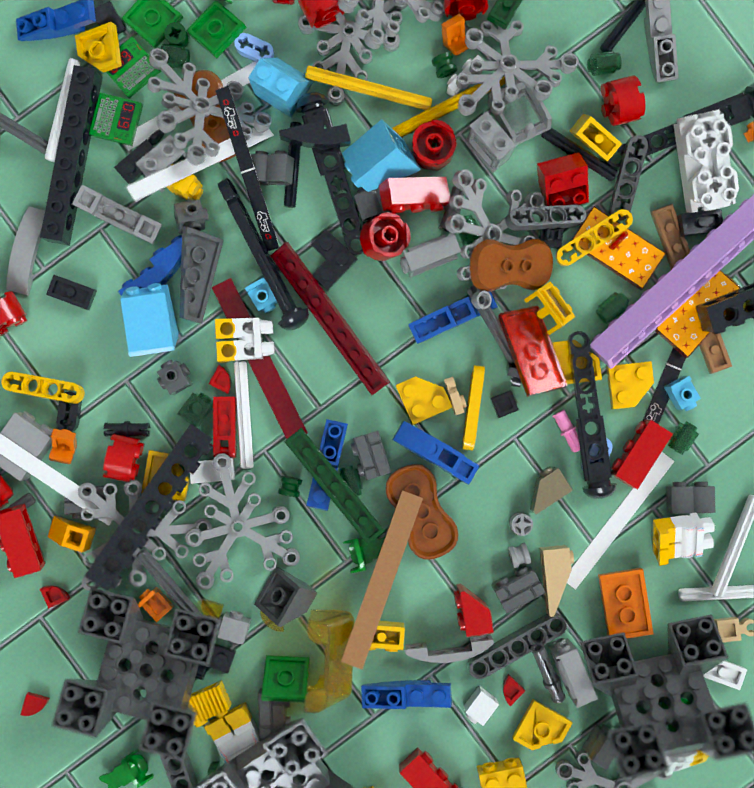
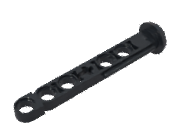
[605,86,754,168]
[296,92,363,256]
[217,178,309,330]
[567,331,617,499]

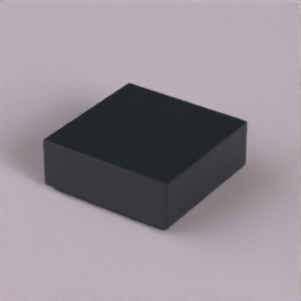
[490,390,519,418]

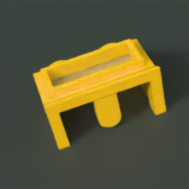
[524,281,575,335]

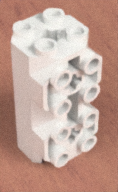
[673,110,739,213]

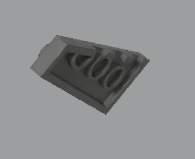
[179,226,224,324]

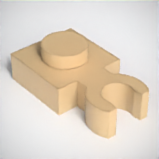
[444,377,467,415]
[714,617,754,643]

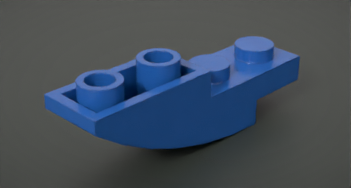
[16,0,96,41]
[118,235,182,296]
[306,419,348,511]
[392,421,479,485]
[361,680,452,709]

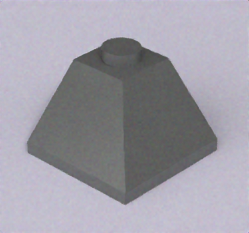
[254,567,317,627]

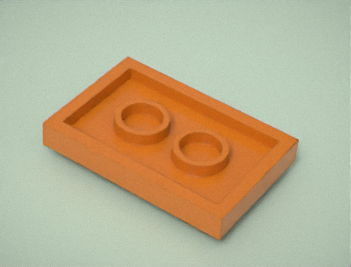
[598,568,654,639]

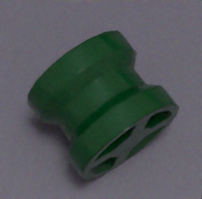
[164,22,189,50]
[431,52,458,79]
[278,476,302,497]

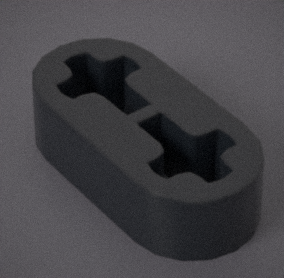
[56,391,82,432]

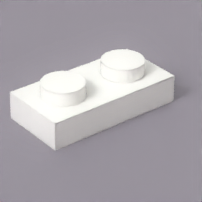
[446,55,484,97]
[703,661,747,690]

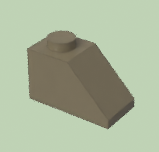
[530,466,573,514]

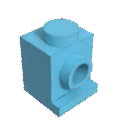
[245,277,277,314]
[664,376,701,411]

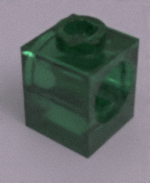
[177,392,213,427]

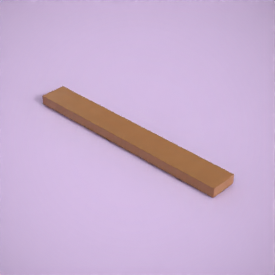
[650,204,732,374]
[341,491,423,669]

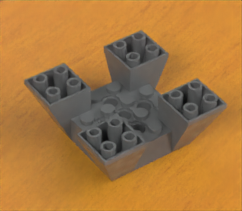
[52,587,221,761]
[580,614,754,781]
[192,718,353,788]

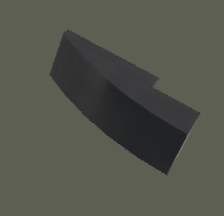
[279,120,351,149]

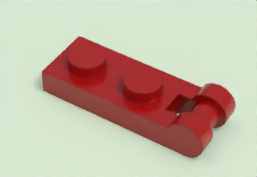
[213,396,237,458]

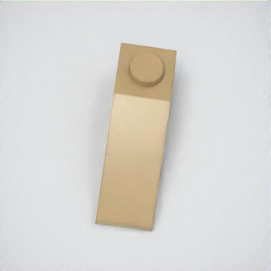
[539,545,574,617]

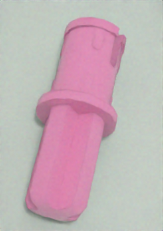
[552,409,580,453]

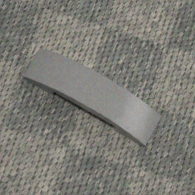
[72,185,162,244]
[6,207,45,296]
[405,635,494,663]

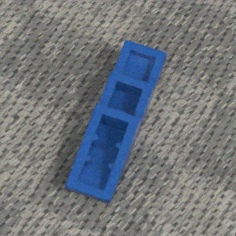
[408,292,498,344]

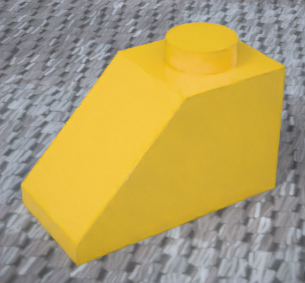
[569,114,622,161]

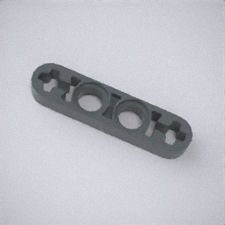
[609,135,648,221]
[505,205,586,231]

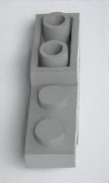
[644,0,679,83]

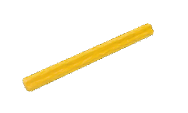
[305,65,432,110]
[392,76,505,137]

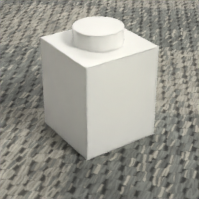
[464,685,499,726]

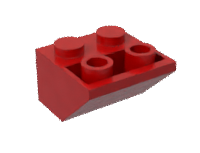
[537,152,589,206]
[453,584,494,637]

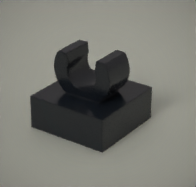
[539,228,564,249]
[506,362,522,387]

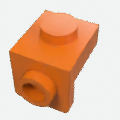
[441,14,469,56]
[49,429,77,464]
[138,587,174,623]

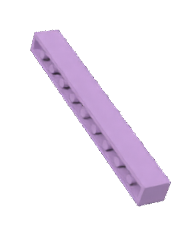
[590,195,754,369]

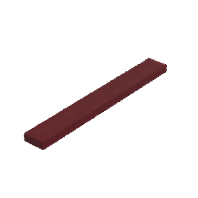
[270,242,390,395]
[211,278,308,439]

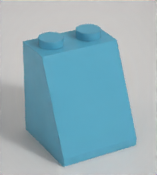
[248,58,314,117]
[342,119,421,192]
[120,283,179,357]

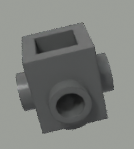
[174,200,208,234]
[157,360,193,395]

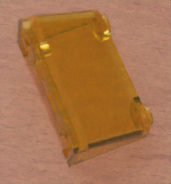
[304,609,355,713]

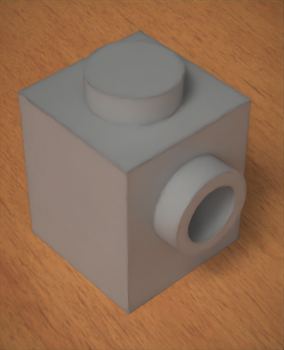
[217,610,252,645]

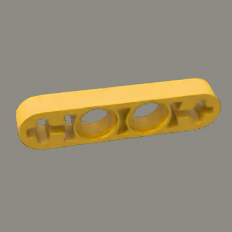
[556,209,633,266]
[462,365,485,451]
[1,372,85,404]

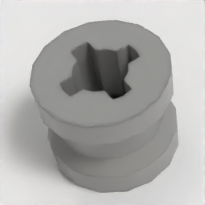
[509,512,533,536]
[508,543,531,568]

